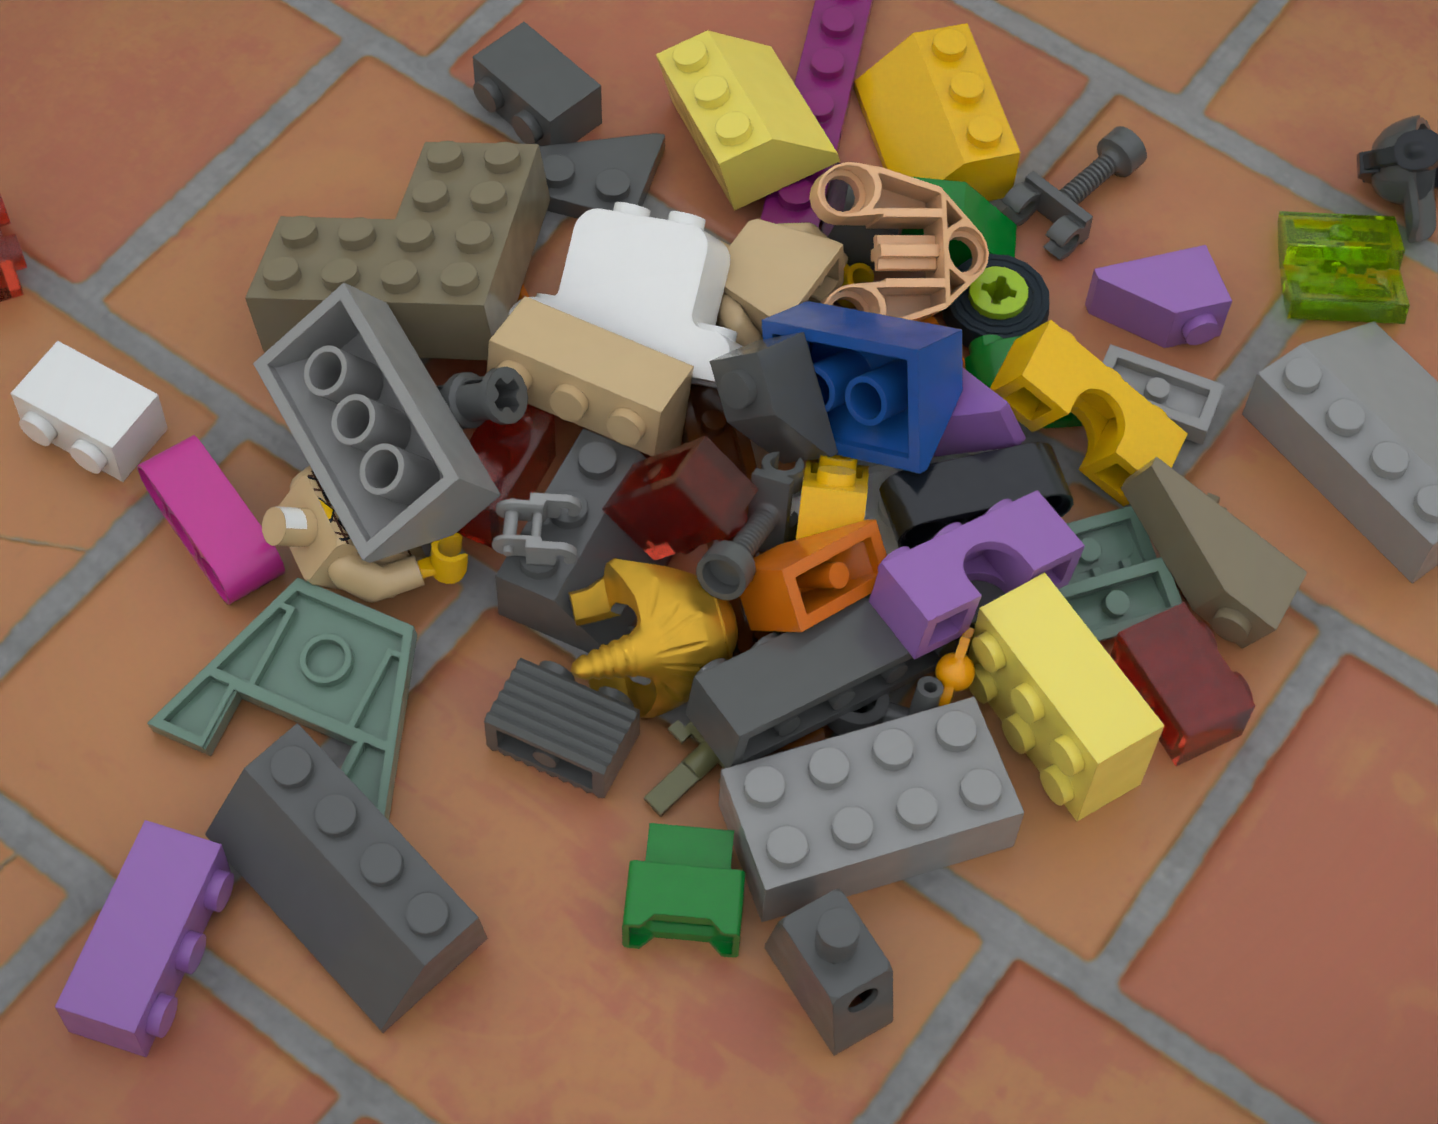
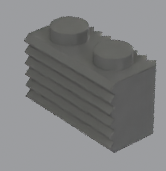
[484,658,640,798]

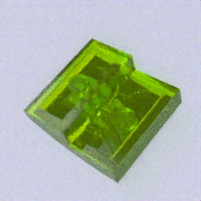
[1277,211,1410,324]

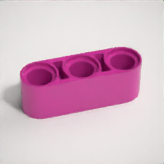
[137,435,285,605]

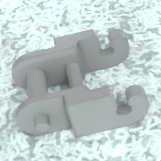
[492,492,582,566]

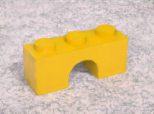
[990,320,1188,507]

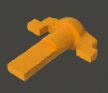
[935,627,975,706]

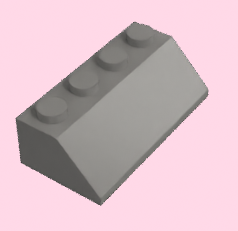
[253,283,501,563]

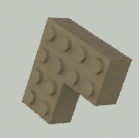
[245,141,550,360]

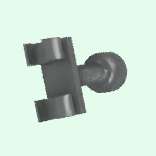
[1002,126,1147,260]
[696,452,804,600]

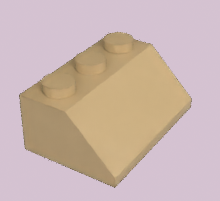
[487,296,694,461]

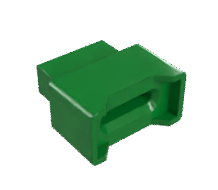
[622,823,746,958]

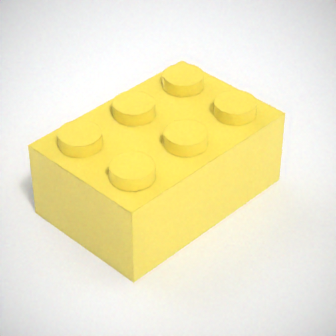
[968,572,1165,821]

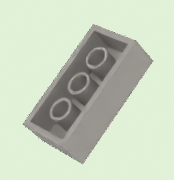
[718,696,1024,922]

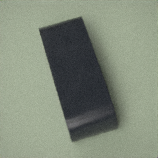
[879,442,1074,549]

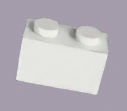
[11,341,168,482]

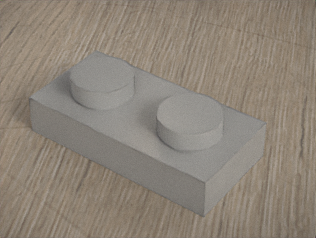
[1103,344,1225,445]

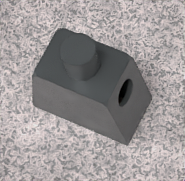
[765,889,893,1056]

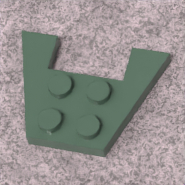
[147,578,417,821]

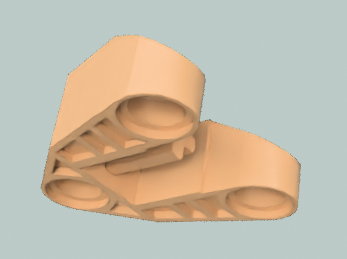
[809,162,989,321]

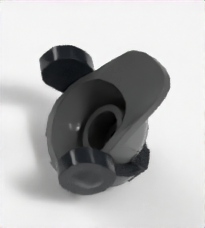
[1357,115,1438,243]

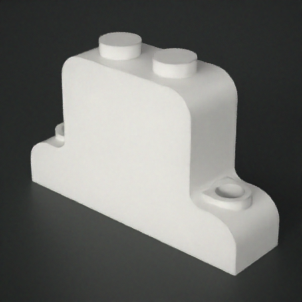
[509,202,743,389]

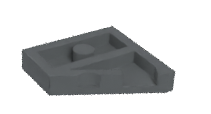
[539,133,665,219]

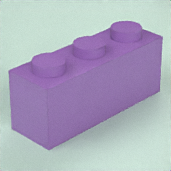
[55,820,234,1057]

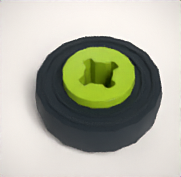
[942,254,1049,348]

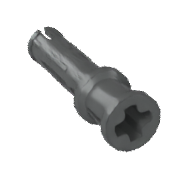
[437,367,528,429]

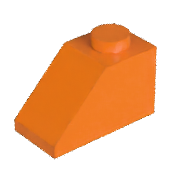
[740,519,887,632]

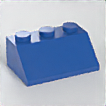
[762,301,963,474]

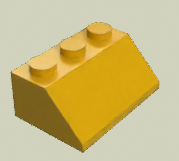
[853,23,1021,201]

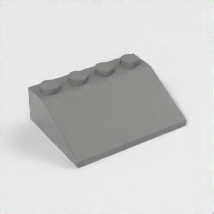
[1242,322,1438,583]

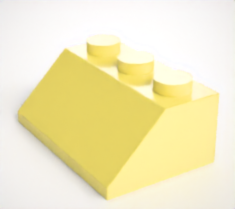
[656,30,840,211]

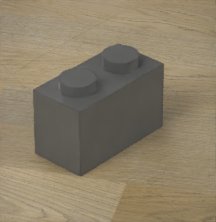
[473,22,602,146]

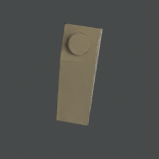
[1121,457,1307,649]

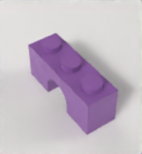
[869,490,1085,660]

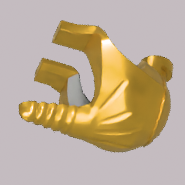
[568,558,738,718]

